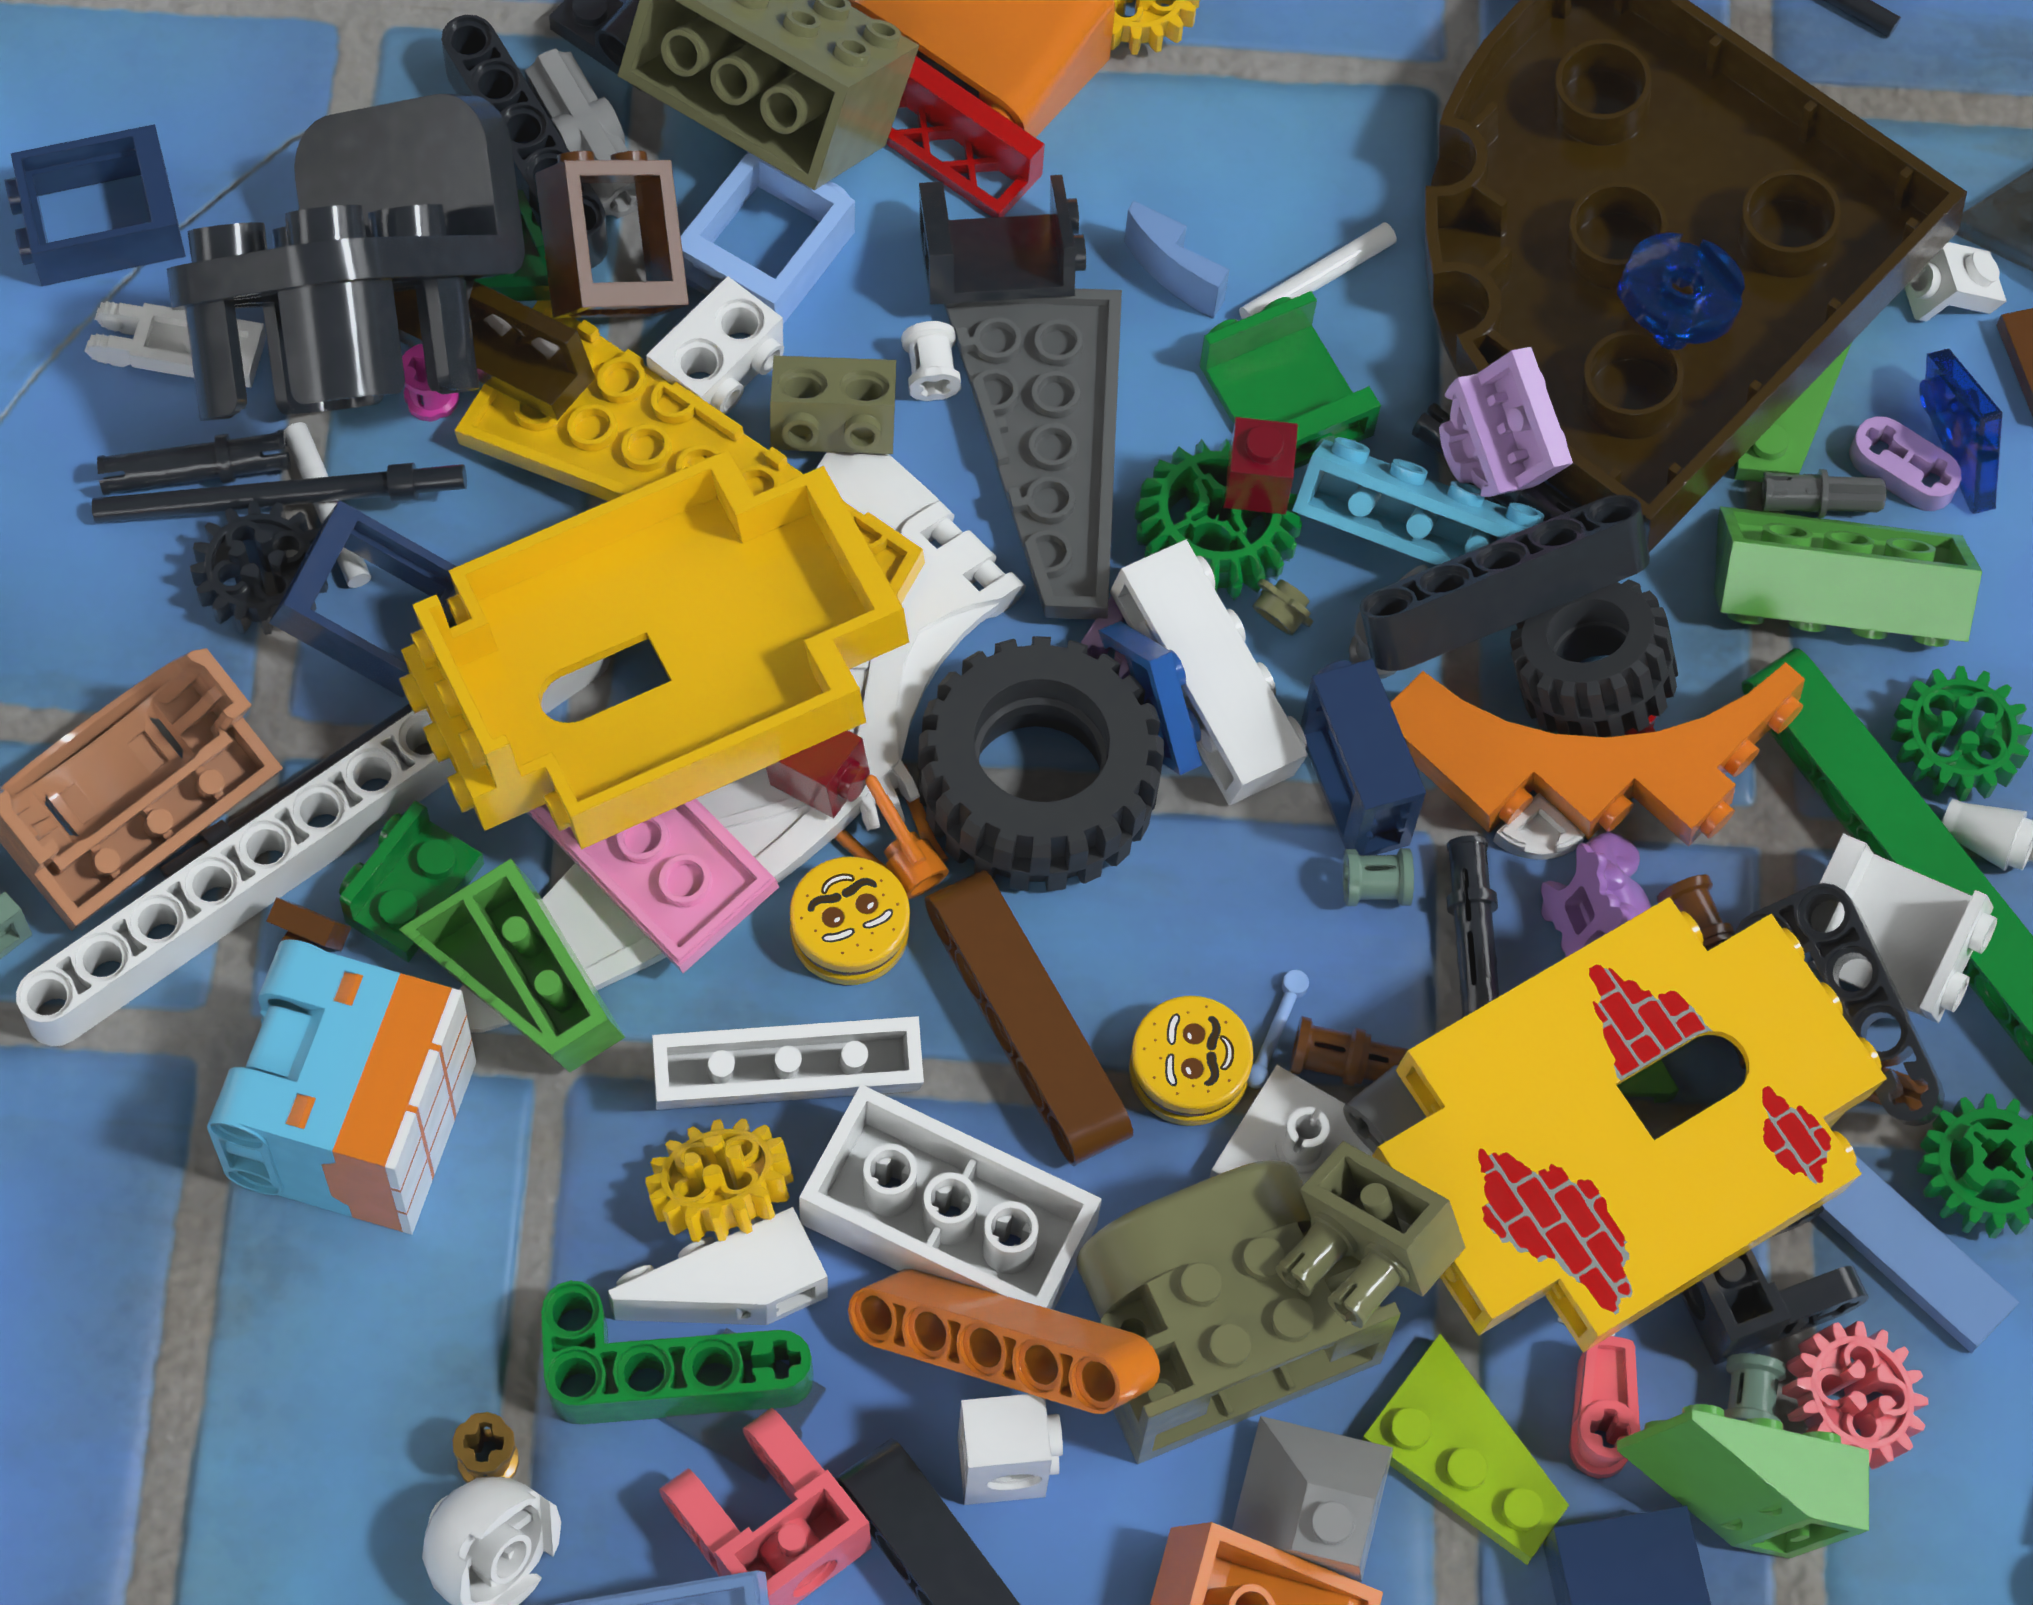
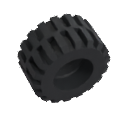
[1510,579,1678,737]

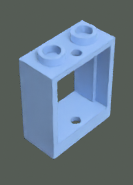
[681,152,855,324]

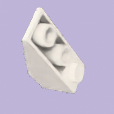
[608,1207,828,1325]

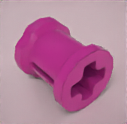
[402,344,459,422]

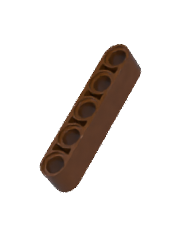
[924,870,1133,1166]

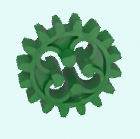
[1890,666,2033,801]

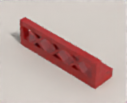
[886,56,1045,217]

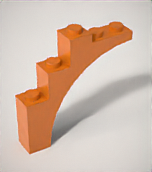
[1390,663,1805,847]

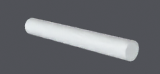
[1239,222,1397,319]
[284,422,371,588]

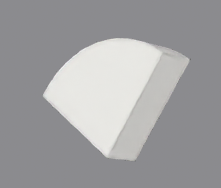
[1493,793,1585,860]

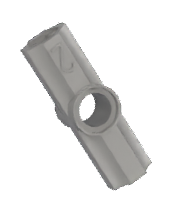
[525,48,638,218]

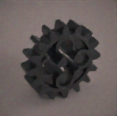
[190,501,328,635]

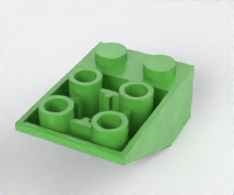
[1617,1404,1869,1559]

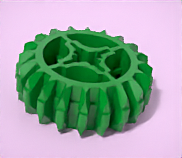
[1134,438,1302,601]

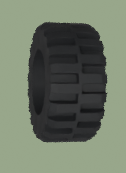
[917,636,1164,891]

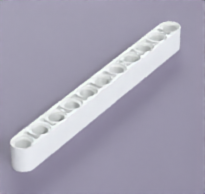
[16,656,611,1046]

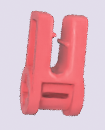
[1569,1336,1641,1479]

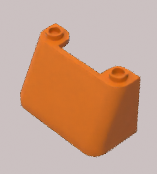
[849,0,1115,138]

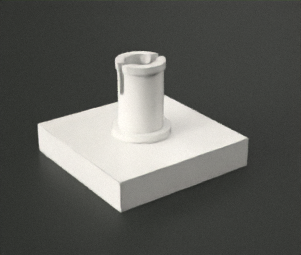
[1210,1065,1373,1184]

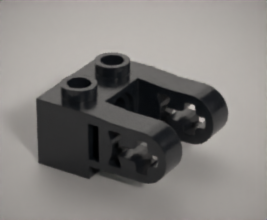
[1680,1205,1869,1365]

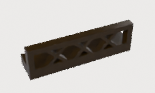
[394,280,595,421]

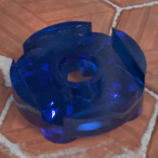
[1617,233,1745,350]

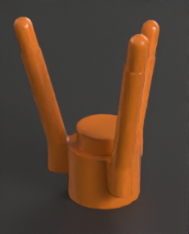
[834,765,949,899]

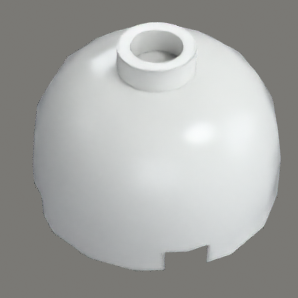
[422,1477,561,1605]

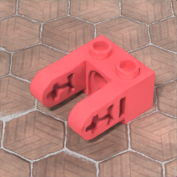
[659,1408,872,1605]

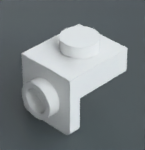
[1904,242,2007,322]

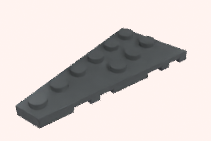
[944,288,1122,620]

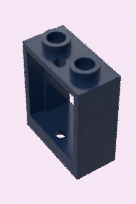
[4,124,186,286]
[269,500,457,698]
[1300,659,1426,855]

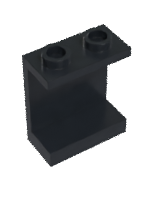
[919,175,1086,305]

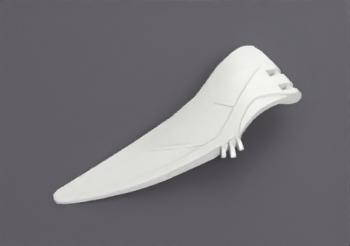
[459,452,1026,1033]

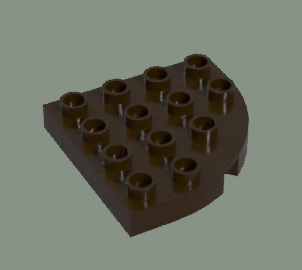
[1425,0,1967,552]

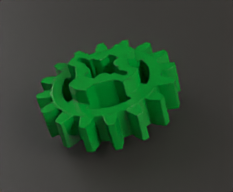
[1917,1093,2033,1239]

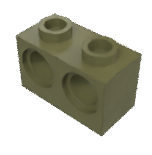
[770,355,896,454]

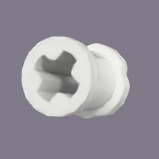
[901,321,961,401]

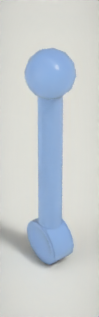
[1247,970,1309,1089]

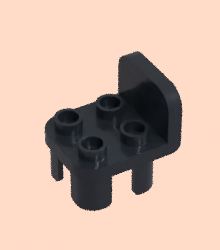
[166,94,525,421]

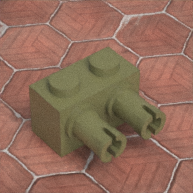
[1275,1141,1466,1328]

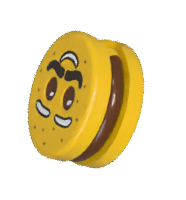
[790,856,910,985]
[1129,996,1253,1126]

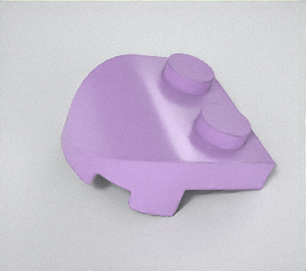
[1439,347,1573,497]

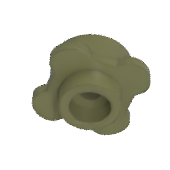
[1253,578,1313,635]

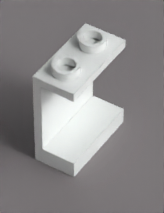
[1807,833,1997,1024]

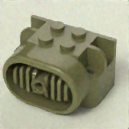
[1076,1160,1401,1465]

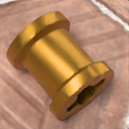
[452,1412,519,1483]

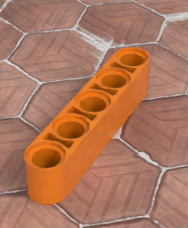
[848,1269,1160,1414]

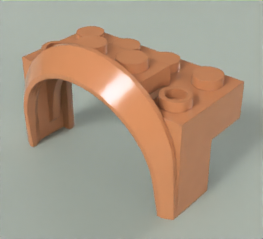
[0,648,283,931]

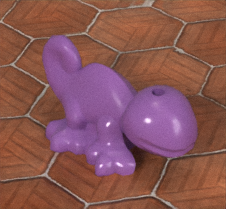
[1541,832,1651,958]

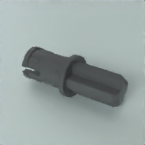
[1761,469,1886,518]

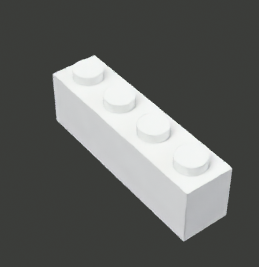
[1110,539,1308,806]
[652,1016,924,1110]

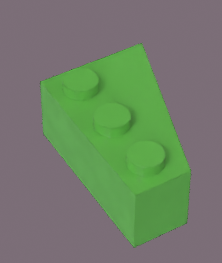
[399,858,626,1073]

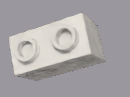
[646,276,784,414]

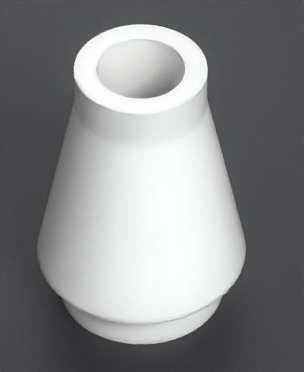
[1942,799,2033,871]

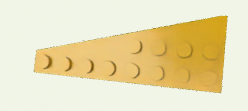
[454,300,925,604]

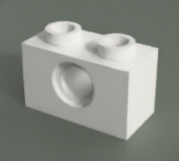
[957,1394,1063,1505]

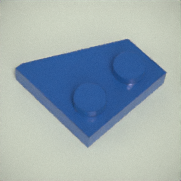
[1098,621,1202,775]

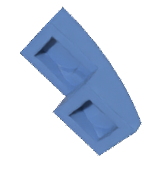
[1124,201,1230,319]

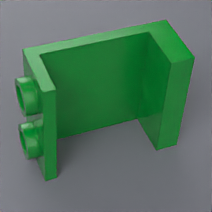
[1199,291,1381,469]

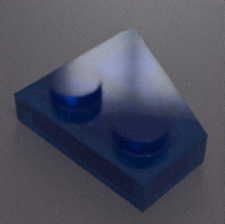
[1919,348,2003,514]

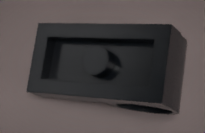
[549,0,641,91]

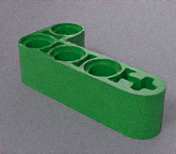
[541,1280,814,1425]

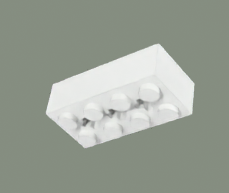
[799,1084,1102,1310]

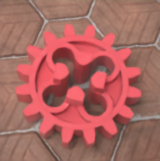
[1782,1321,1928,1470]

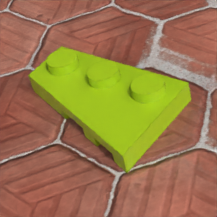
[1362,1334,1569,1565]

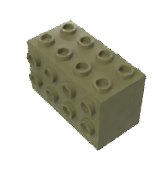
[618,0,920,190]

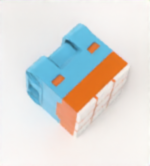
[207,940,476,1235]

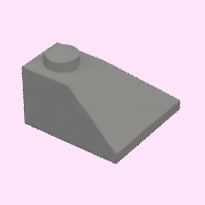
[1232,1416,1393,1582]

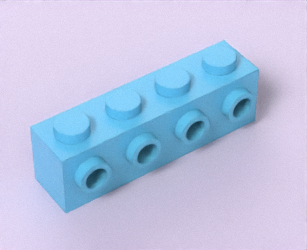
[1292,437,1544,566]

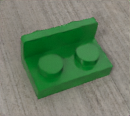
[339,800,484,963]

